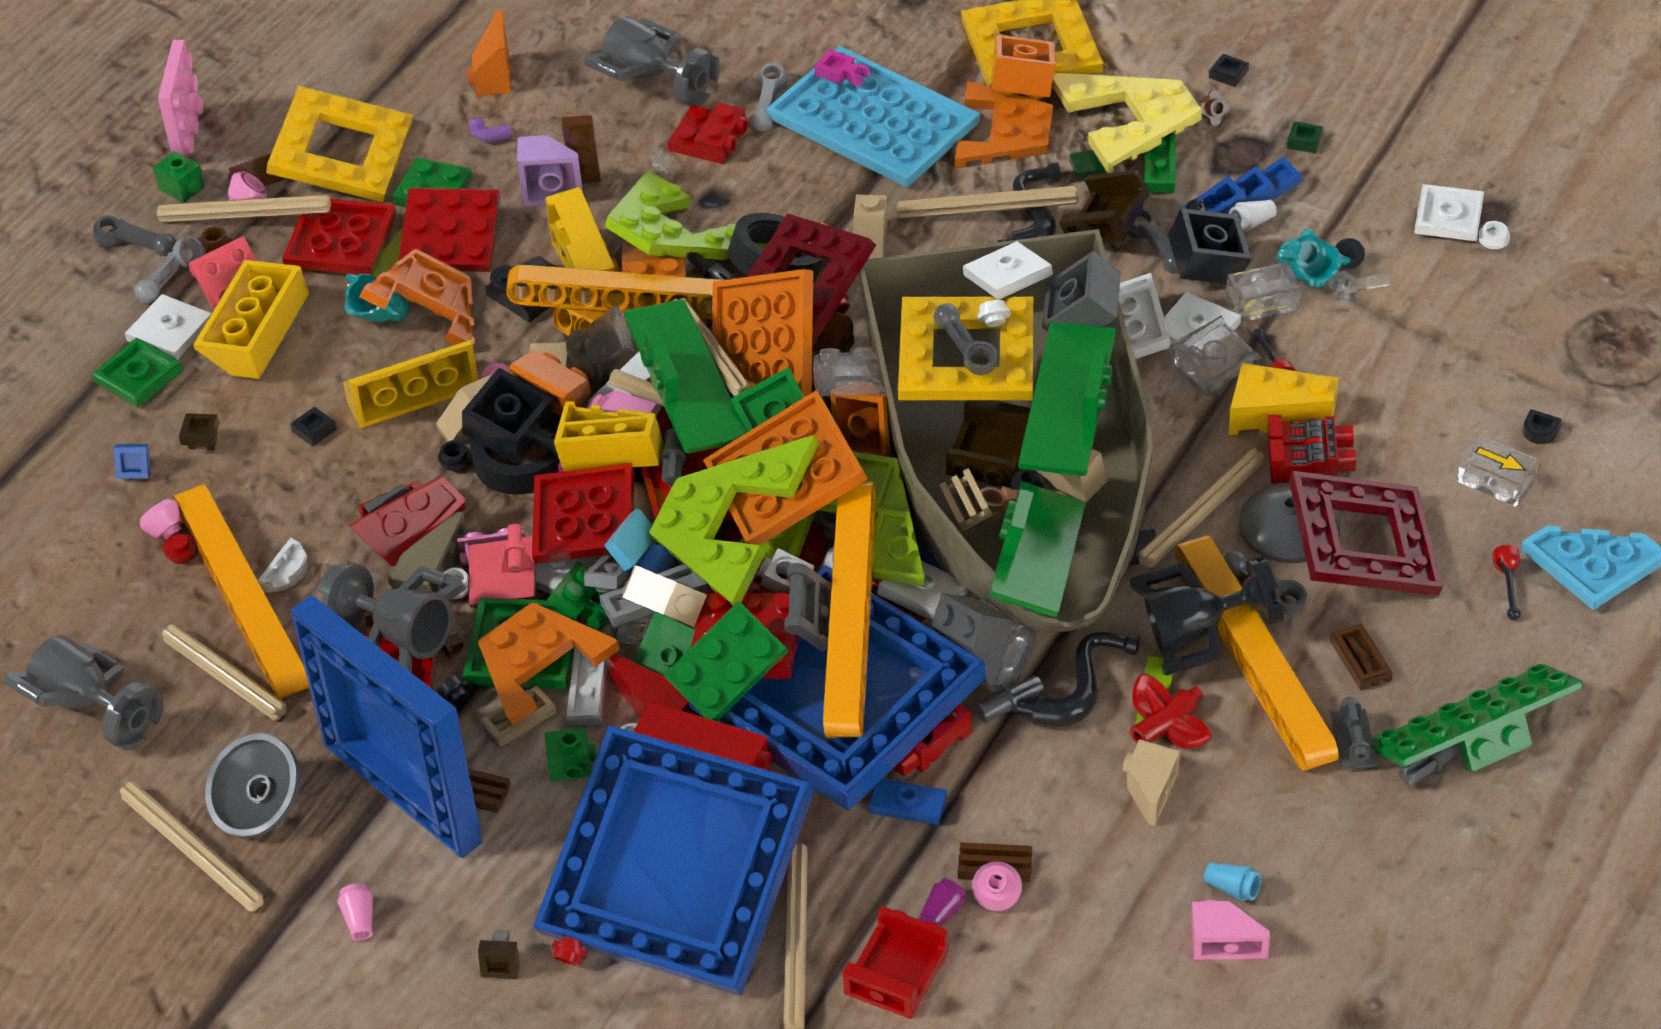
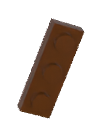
[562,115,601,184]

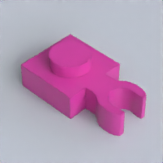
[814,49,869,86]

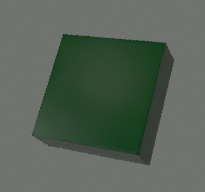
[1287,121,1323,154]
[1069,149,1107,181]

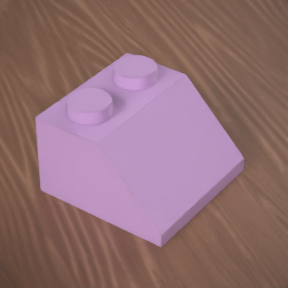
[517,135,583,206]

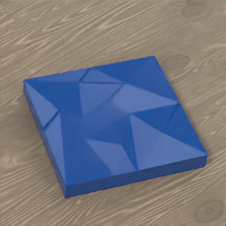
[689,565,986,811]
[291,594,483,858]
[533,725,815,996]

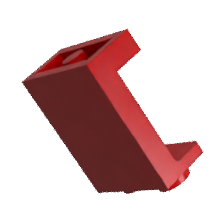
[842,906,948,1019]

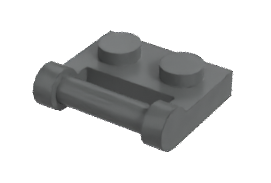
[784,563,832,652]

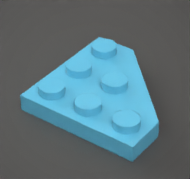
[1521,525,1661,611]

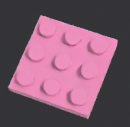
[158,40,203,158]

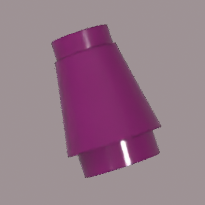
[918,878,966,927]

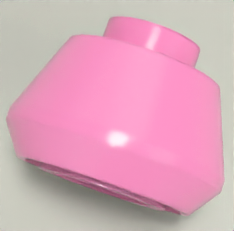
[227,171,267,200]
[140,498,183,540]
[972,862,1022,911]

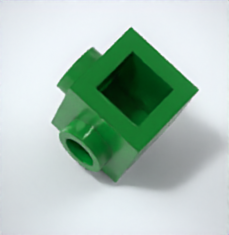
[153,151,205,203]
[544,727,597,782]

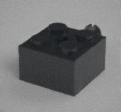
[1168,199,1251,285]
[462,367,558,464]

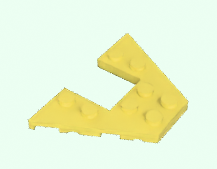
[1052,73,1202,173]

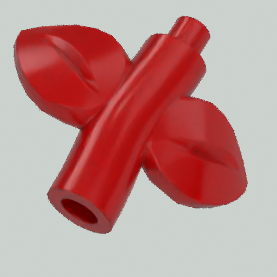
[1130,672,1212,749]

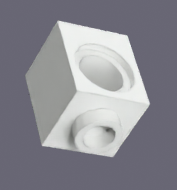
[757,548,815,593]

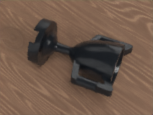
[1130,555,1284,675]

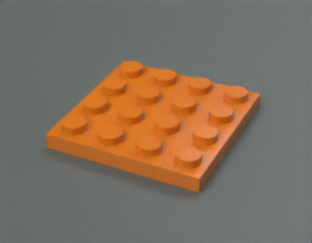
[712,269,813,397]
[703,390,868,545]

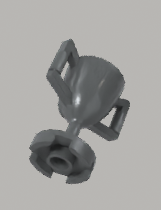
[585,16,720,106]
[317,561,466,672]
[4,635,164,751]

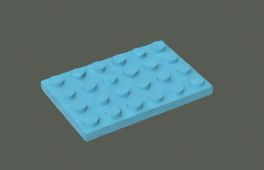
[766,46,980,188]

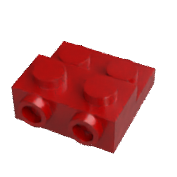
[667,102,749,164]

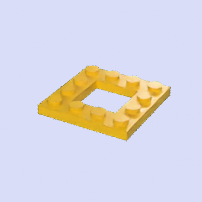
[961,0,1103,87]
[266,86,413,203]
[898,297,1033,400]

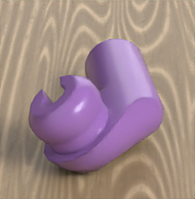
[468,117,511,143]

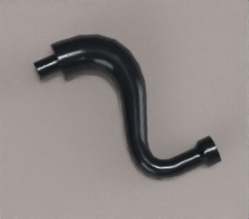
[997,162,1061,242]
[1017,632,1140,728]

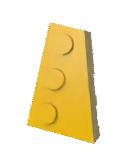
[545,187,619,292]
[1229,363,1339,436]
[554,400,664,472]

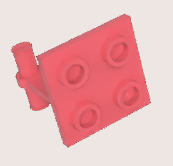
[188,236,257,310]
[469,524,536,608]

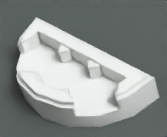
[257,537,308,593]

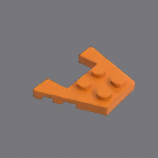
[955,82,1053,168]
[359,248,475,346]
[478,602,620,727]

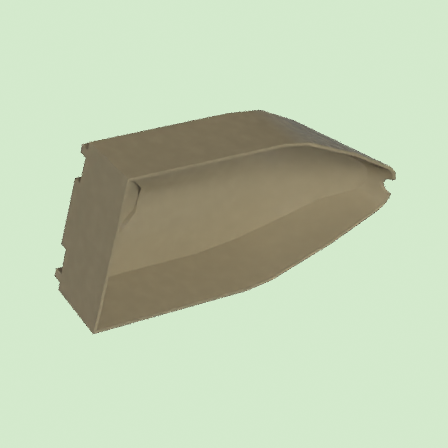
[859,229,1153,632]

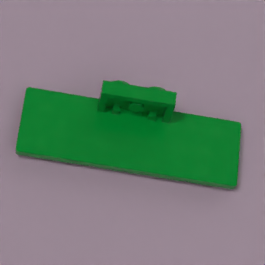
[624,300,747,453]
[1019,322,1116,476]
[989,482,1086,617]
[1371,664,1583,772]

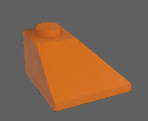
[467,10,511,96]

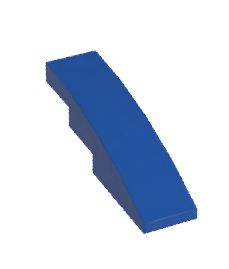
[1179,156,1303,214]

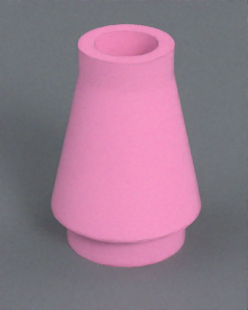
[337,883,373,941]

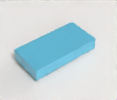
[604,508,654,571]

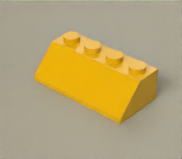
[193,260,309,379]
[343,340,479,429]

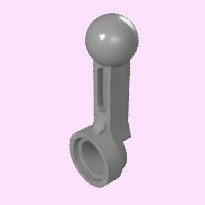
[750,63,788,131]
[134,236,204,304]

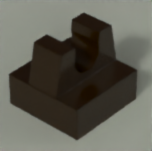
[179,413,219,450]
[478,930,520,979]

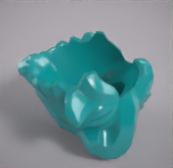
[1277,229,1350,288]
[344,273,409,322]

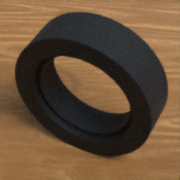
[728,213,822,282]
[470,412,561,495]

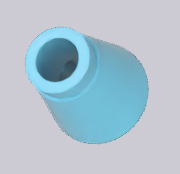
[1204,862,1262,902]

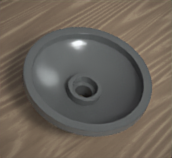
[1239,484,1341,563]
[205,733,300,838]

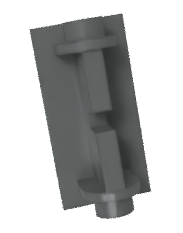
[1330,697,1378,769]

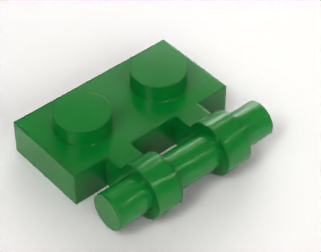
[547,561,621,629]

